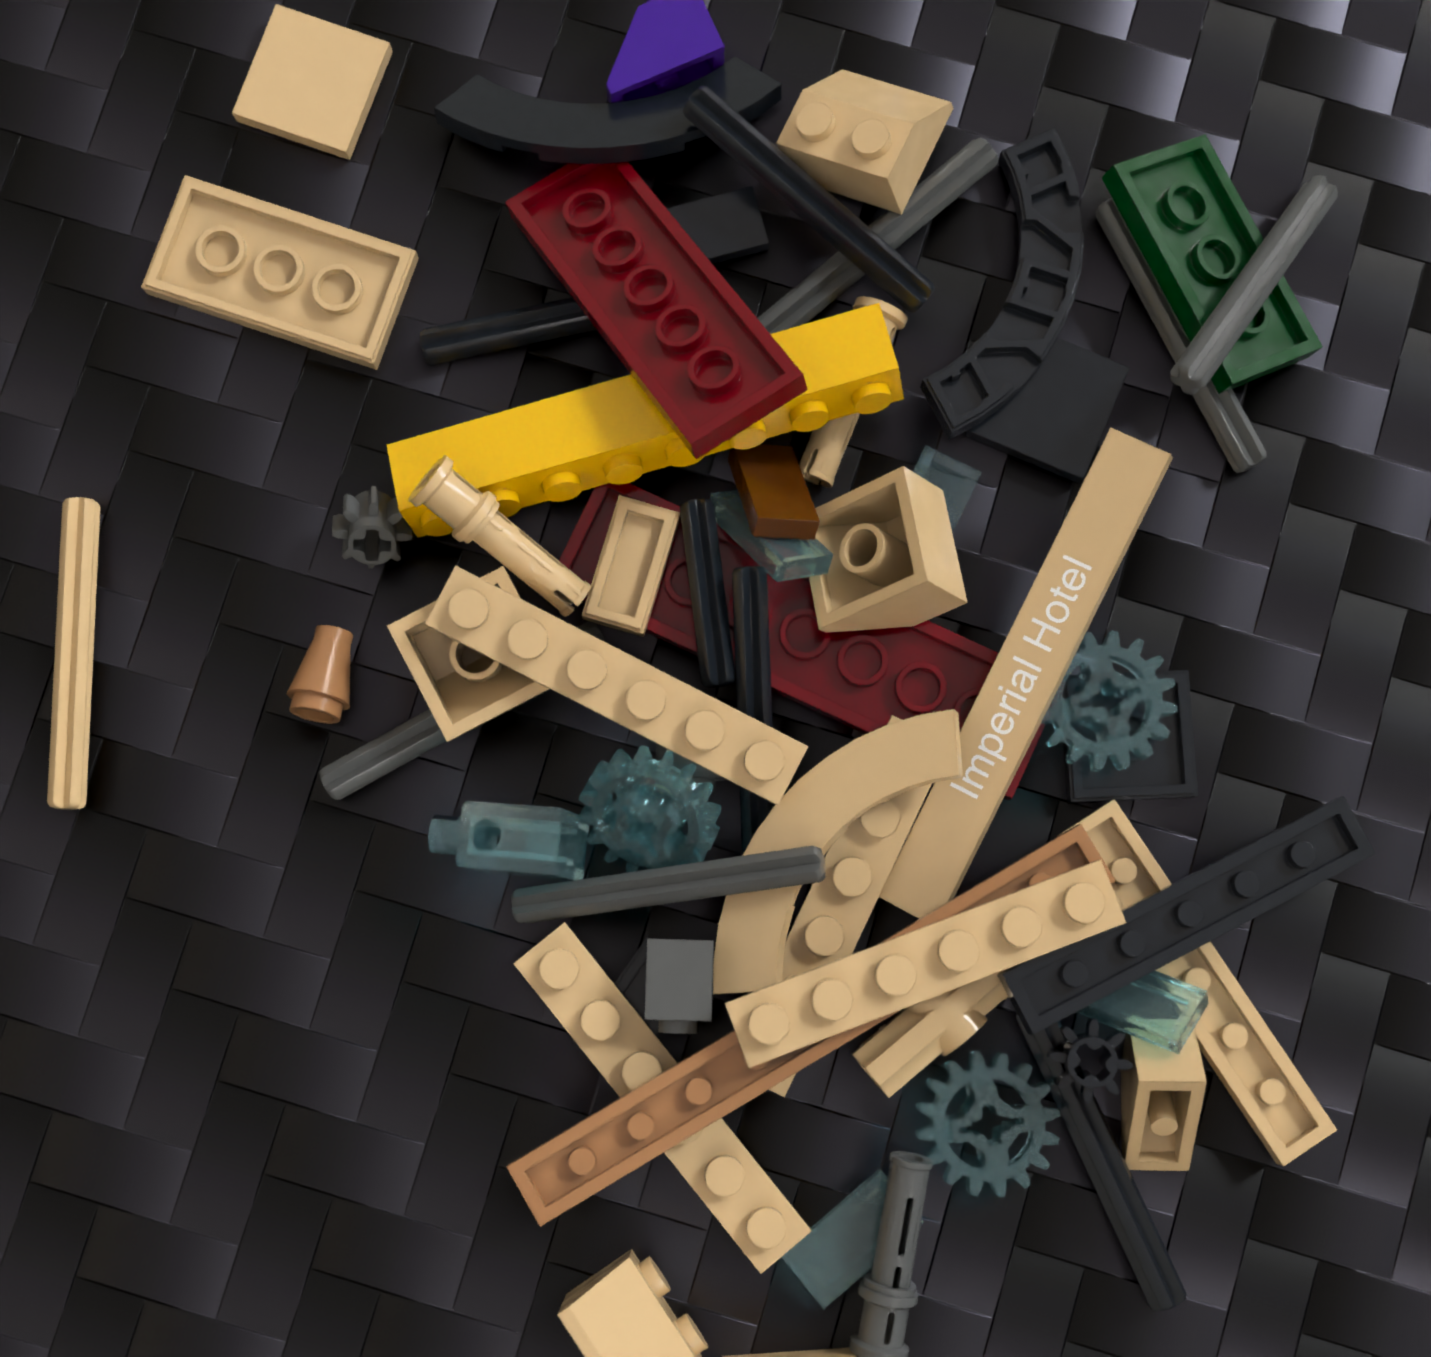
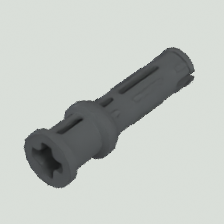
[849,1151,933,1357]

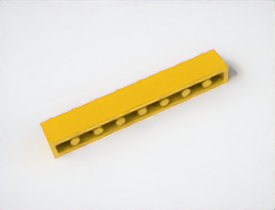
[387,303,904,538]

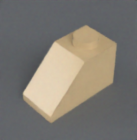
[1121,1022,1207,1171]

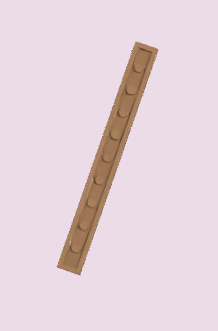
[507,824,1116,1226]

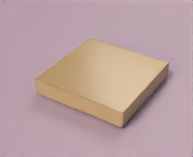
[232,4,393,160]

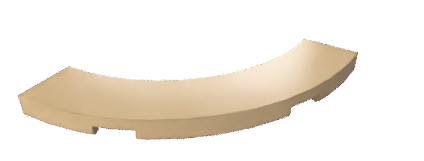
[713,709,963,995]

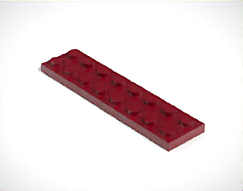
[559,483,1064,801]

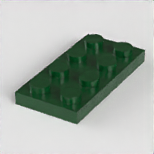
[1101,134,1323,394]

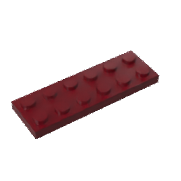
[505,162,808,459]

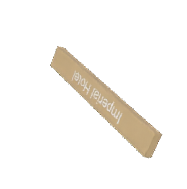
[879,428,1173,919]

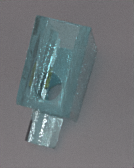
[428,801,590,881]

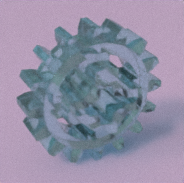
[1041,630,1177,772]
[578,746,722,873]
[915,1051,1060,1197]

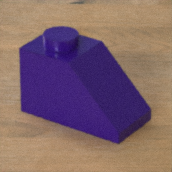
[606,0,725,103]

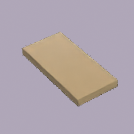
[141,175,419,370]

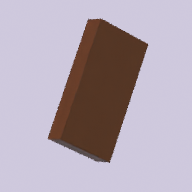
[728,444,820,540]

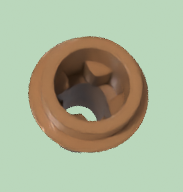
[286,625,353,724]

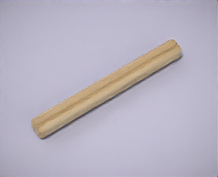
[47,497,101,810]

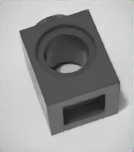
[645,939,714,1034]

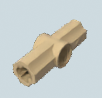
[852,967,1011,1098]

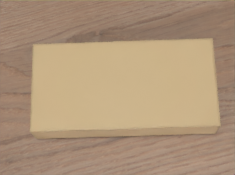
[582,495,680,637]

